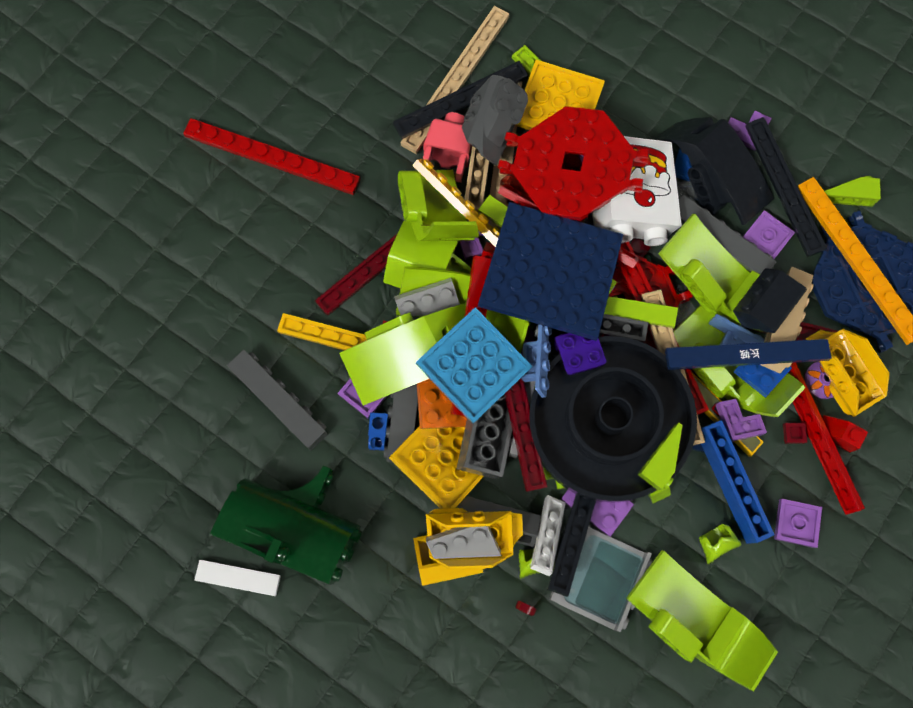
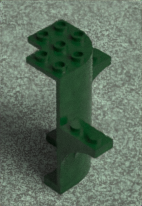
[210,466,362,584]

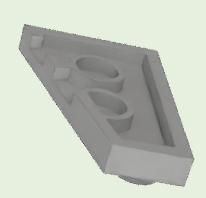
[394,278,460,316]
[426,526,501,559]

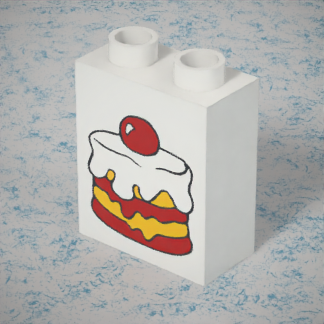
[592,136,682,246]

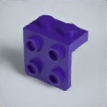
[554,333,606,375]

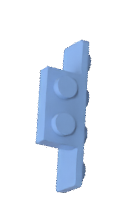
[709,314,765,345]
[521,324,552,398]

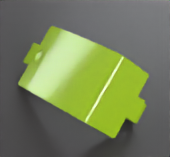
[383,220,468,288]

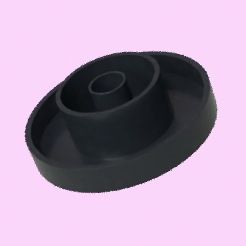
[529,336,697,503]

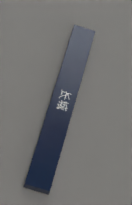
[665,339,832,370]

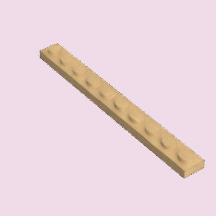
[401,6,509,154]

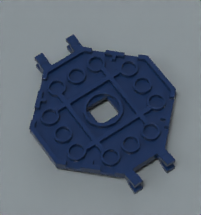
[812,211,913,353]

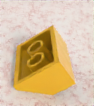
[413,535,483,586]

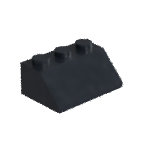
[733,268,807,333]

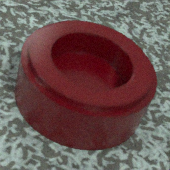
[515,600,537,617]

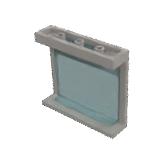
[549,525,652,632]

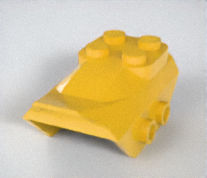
[806,329,889,417]
[426,508,523,570]

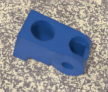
[368,412,391,451]

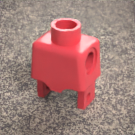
[423,112,472,182]

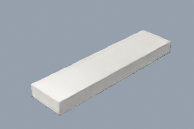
[530,495,566,576]
[195,560,281,596]

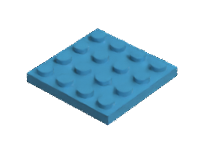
[415,307,533,424]

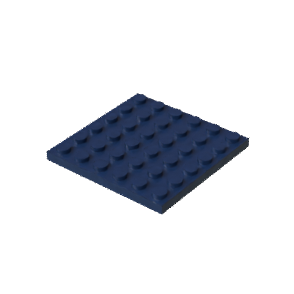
[478,202,623,341]

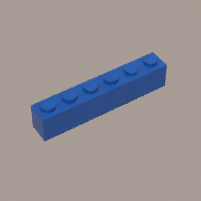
[701,420,775,544]

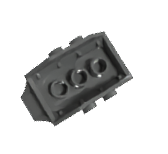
[462,75,528,166]

